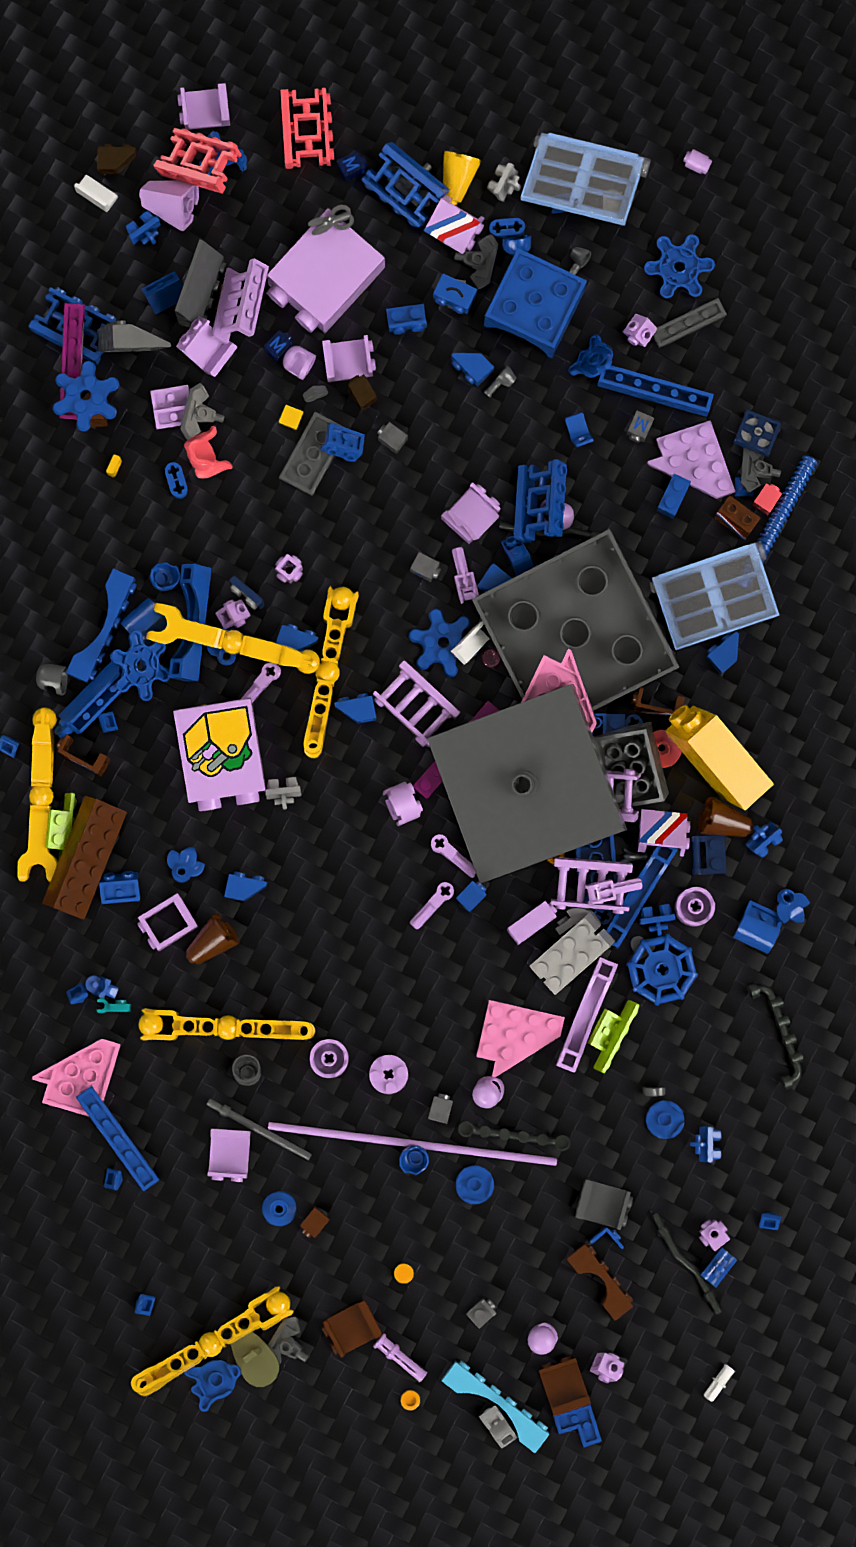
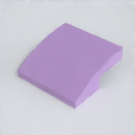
[150,384,189,429]
[447,489,499,540]

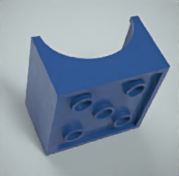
[484,248,587,358]

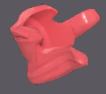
[184,426,233,479]

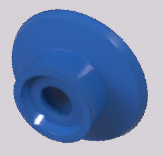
[262,1191,297,1226]

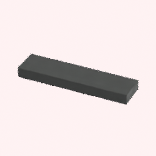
[652,298,727,348]

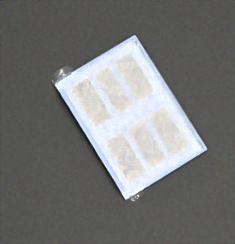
[521,133,651,226]
[650,541,780,650]

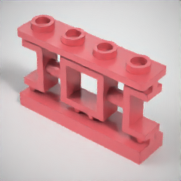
[281,88,334,169]
[154,128,242,194]

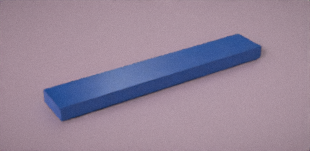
[76,1085,159,1191]

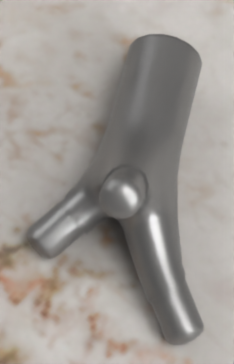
[620,848,647,862]

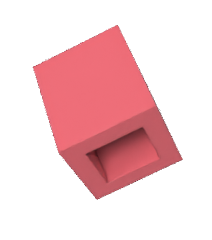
[752,483,782,516]

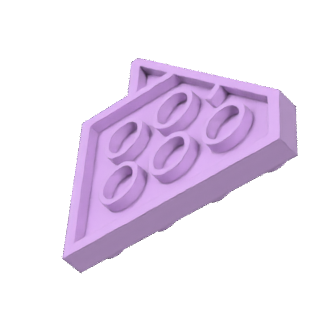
[647,421,735,499]

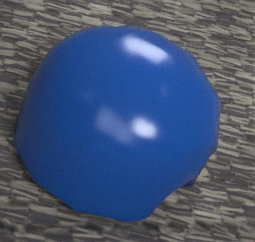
[502,235,531,256]
[149,562,180,591]
[399,1145,429,1175]

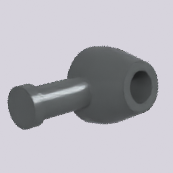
[569,247,591,275]
[483,366,517,398]

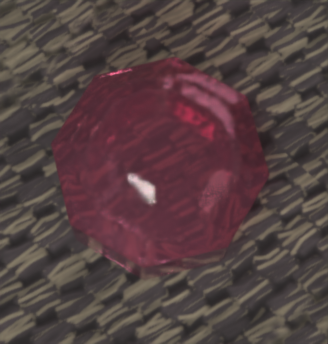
[482,649,501,668]

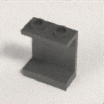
[575,1179,633,1230]

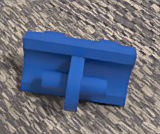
[126,211,161,245]
[745,822,783,857]
[639,904,676,936]
[85,975,118,999]
[690,1127,721,1162]
[701,1247,737,1287]

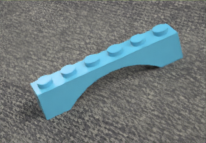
[441,1360,549,1453]

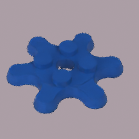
[644,234,715,299]
[53,361,119,432]
[409,608,478,678]
[110,630,170,701]

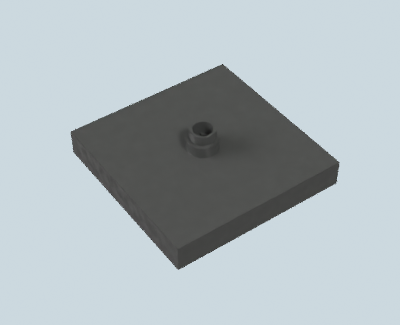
[472,529,680,710]
[427,684,627,883]

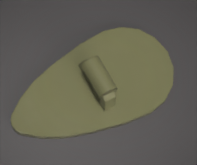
[230,1324,279,1387]

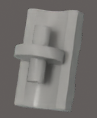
[487,163,521,202]
[265,777,301,810]

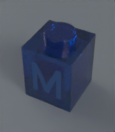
[337,151,367,182]
[263,330,293,363]

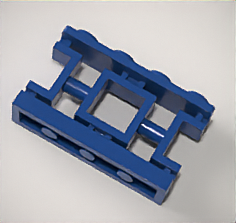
[361,142,450,227]
[28,287,116,365]
[514,459,567,544]

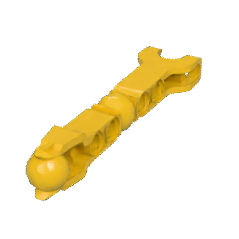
[304,586,359,758]
[146,603,320,674]
[18,707,58,882]
[138,1008,315,1040]
[131,1286,294,1396]

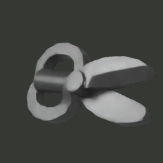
[308,205,354,235]

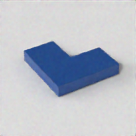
[553,1404,602,1447]

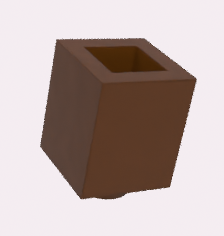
[300,1207,330,1238]

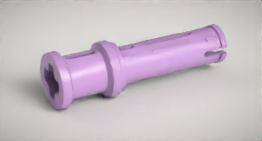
[373,1333,427,1382]

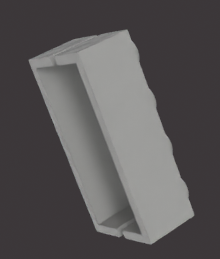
[529,912,615,995]

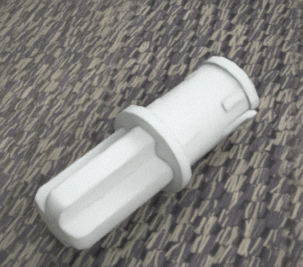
[704,1364,735,1402]

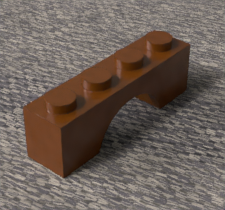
[566,1244,633,1321]

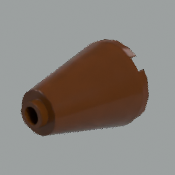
[698,796,754,837]
[186,913,240,965]

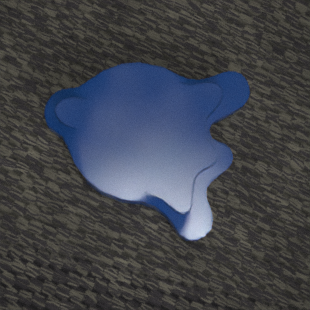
[568,334,613,378]
[184,1360,241,1412]

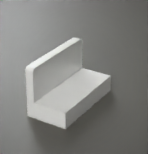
[74,175,118,212]
[451,621,490,665]

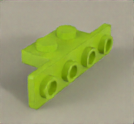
[45,793,77,862]
[587,1000,640,1073]

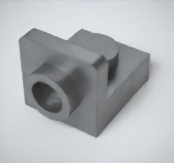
[466,1298,497,1329]

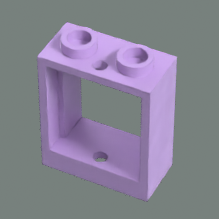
[137,893,199,951]
[507,901,557,945]

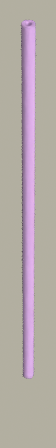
[268,1122,557,1166]

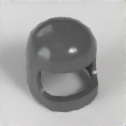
[36,663,68,696]
[232,1055,261,1086]

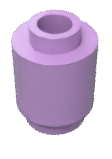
[683,149,712,174]

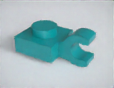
[97,999,131,1013]

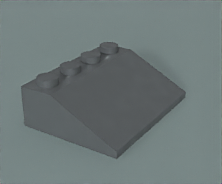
[175,239,226,328]
[97,321,171,352]
[593,722,669,808]

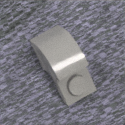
[556,907,601,935]
[479,1406,518,1448]

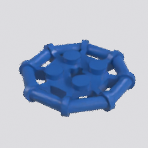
[626,933,698,1006]

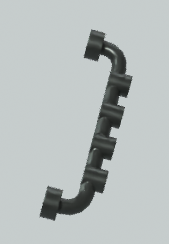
[747,982,804,1091]
[458,1121,571,1151]

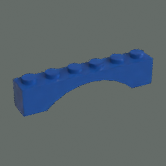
[168,564,212,681]
[66,569,137,684]
[606,846,678,949]

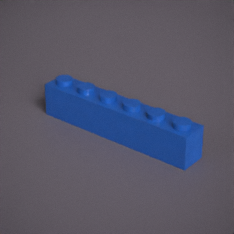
[597,365,714,417]

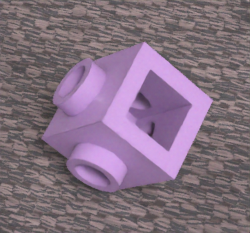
[623,314,658,347]
[275,554,303,584]
[216,599,251,630]
[699,1219,730,1251]
[590,1353,625,1383]

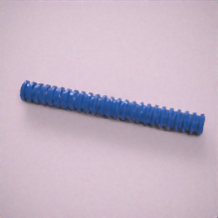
[735,455,818,590]

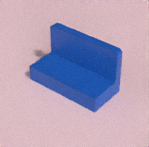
[141,271,183,314]

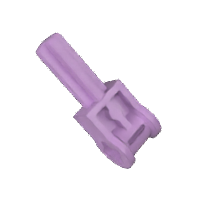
[452,547,479,604]
[241,663,281,703]
[431,835,476,878]
[585,878,642,905]
[410,882,454,930]

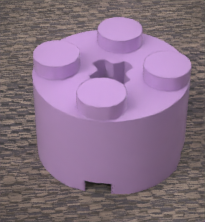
[383,782,423,826]
[674,887,715,927]
[310,1039,349,1078]
[369,1055,408,1094]

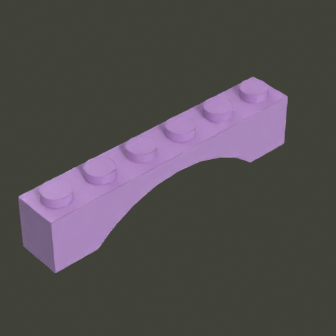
[556,957,618,1073]

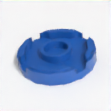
[646,1100,684,1139]
[456,1165,494,1204]

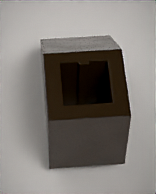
[97,144,137,174]
[348,374,377,411]

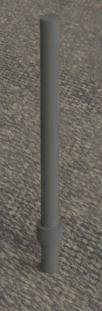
[207,1098,312,1161]

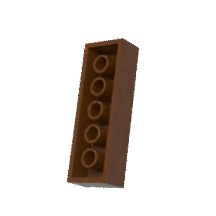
[42,796,127,920]

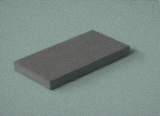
[279,412,343,496]

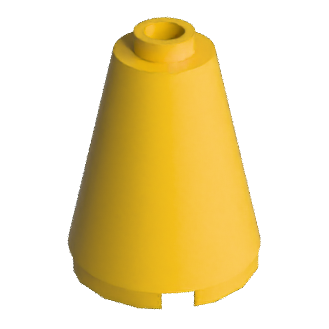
[443,151,481,205]

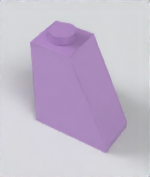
[139,180,199,231]

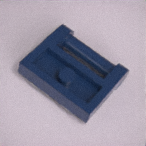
[690,835,726,875]

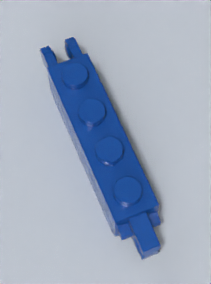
[53,661,137,739]

